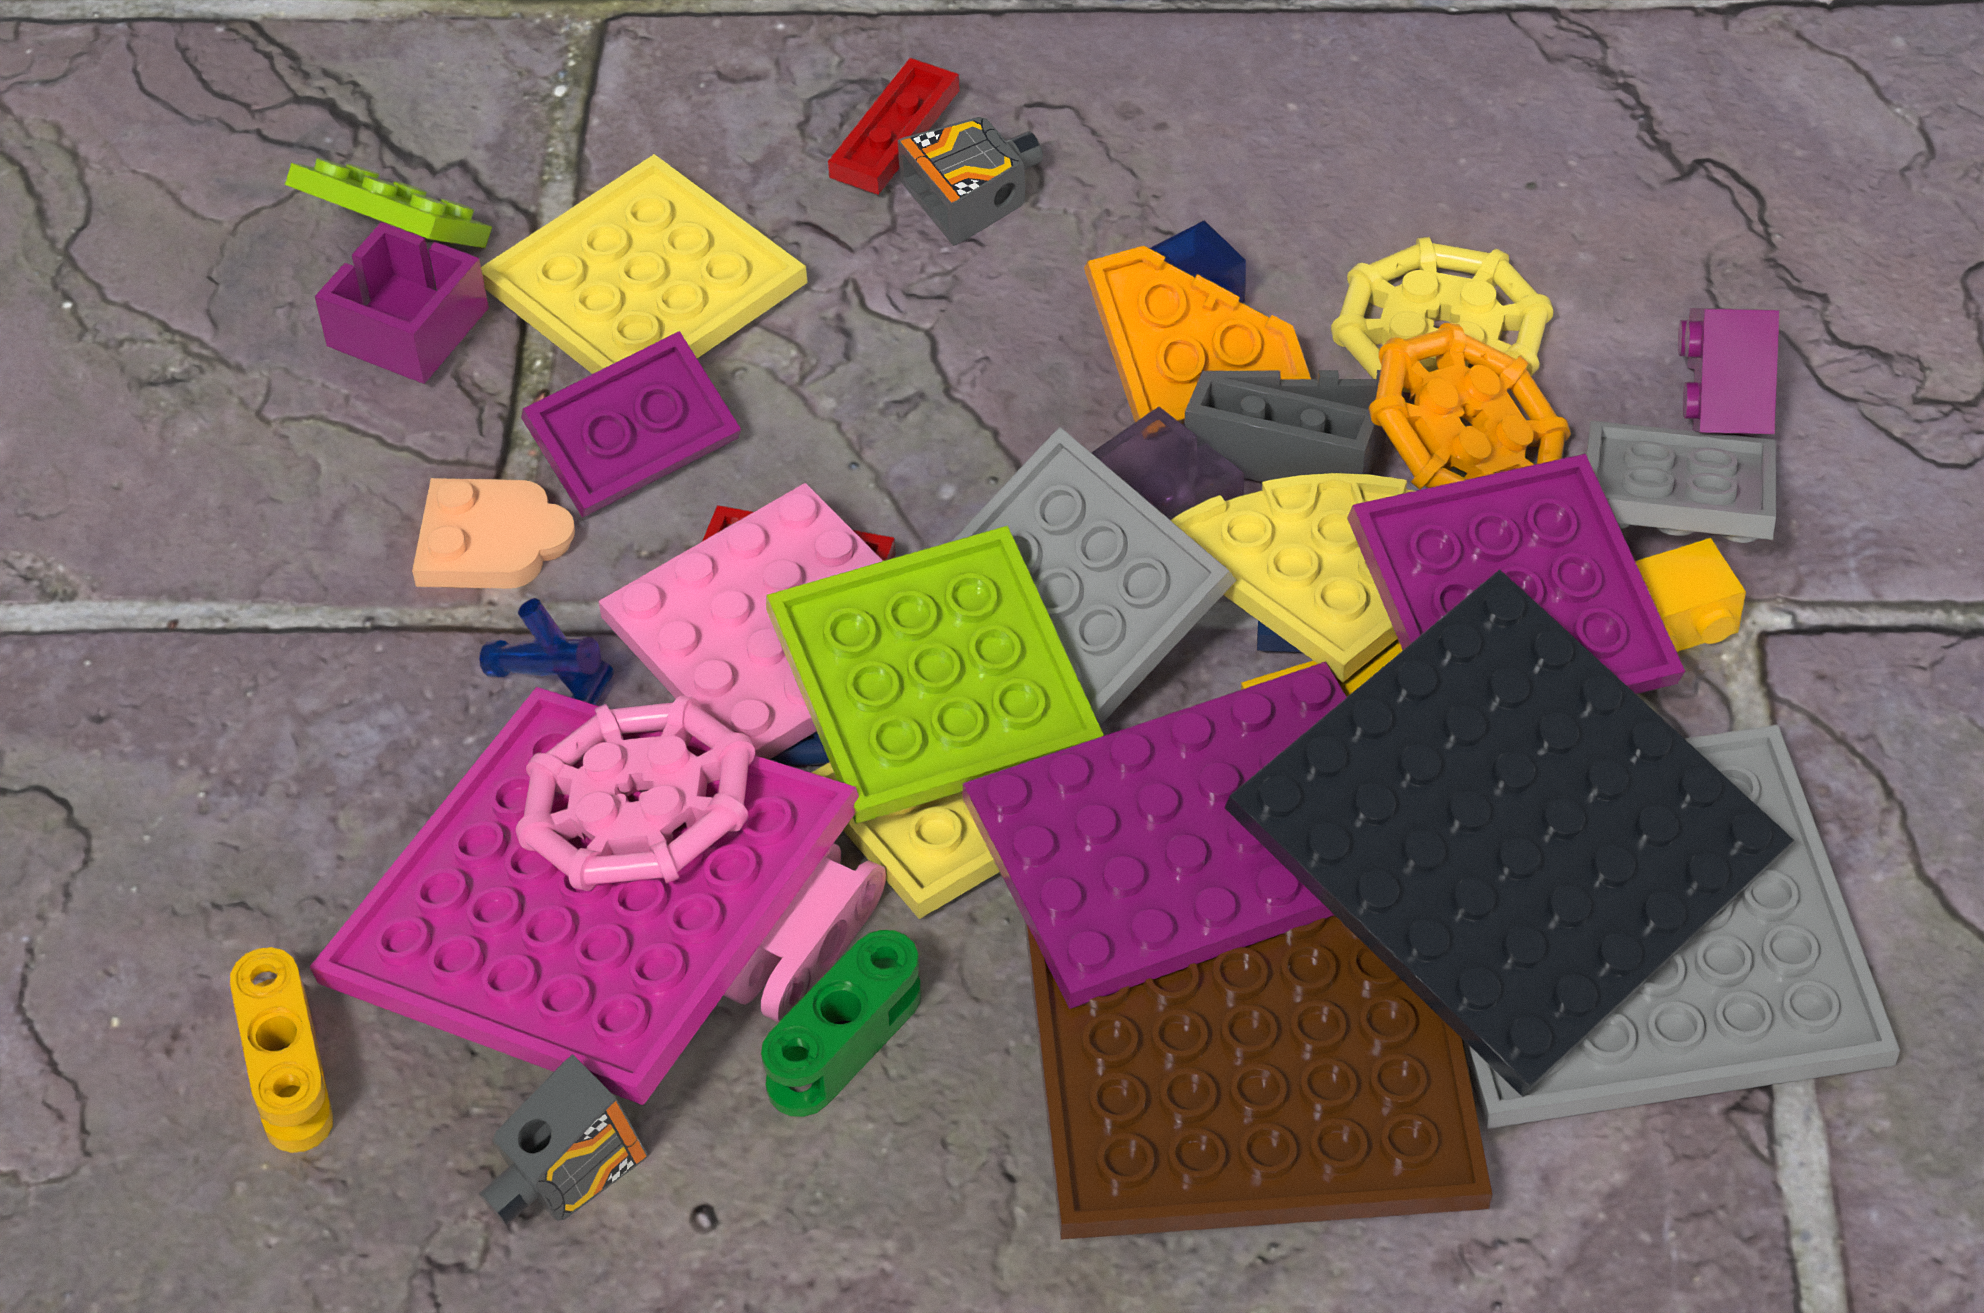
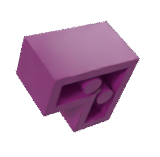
[1678,308,1779,434]

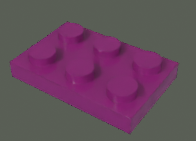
[521,331,741,518]

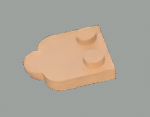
[412,478,575,589]

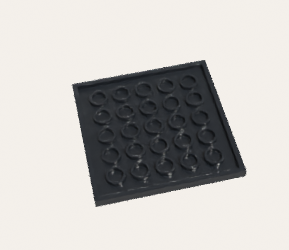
[1225,569,1794,1097]

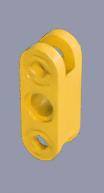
[230,947,333,1153]

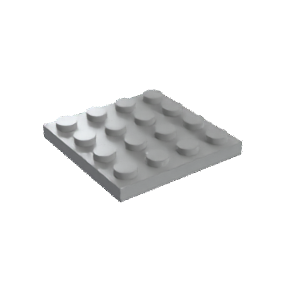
[951,427,1237,726]

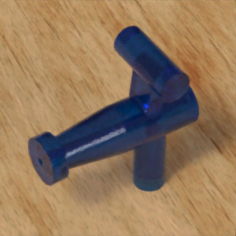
[479,598,614,705]

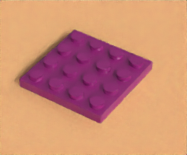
[1347,454,1686,694]

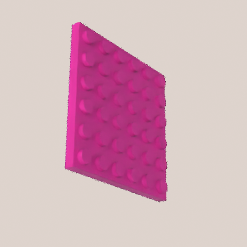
[310,687,859,1105]

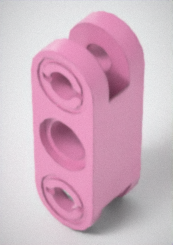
[723,843,886,1023]

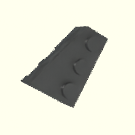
[1183,370,1387,482]

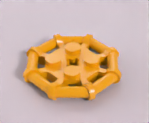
[1369,323,1571,490]

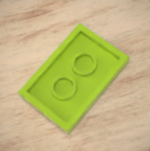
[285,158,492,248]

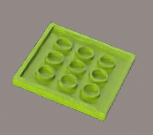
[766,525,1104,824]

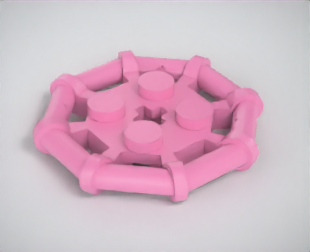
[516,696,755,891]

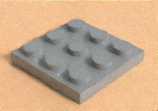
[1587,420,1776,543]

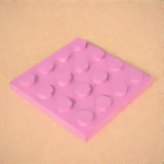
[598,483,883,760]

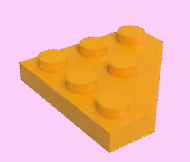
[1084,246,1311,436]

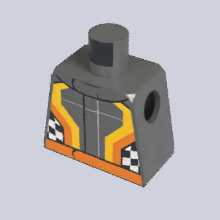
[898,117,1043,246]
[478,1054,648,1225]

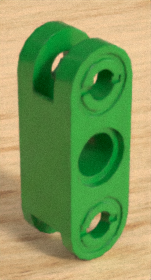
[761,930,922,1117]

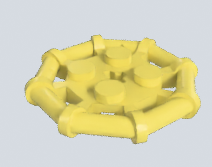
[1331,237,1553,393]

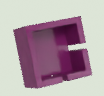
[314,222,489,384]

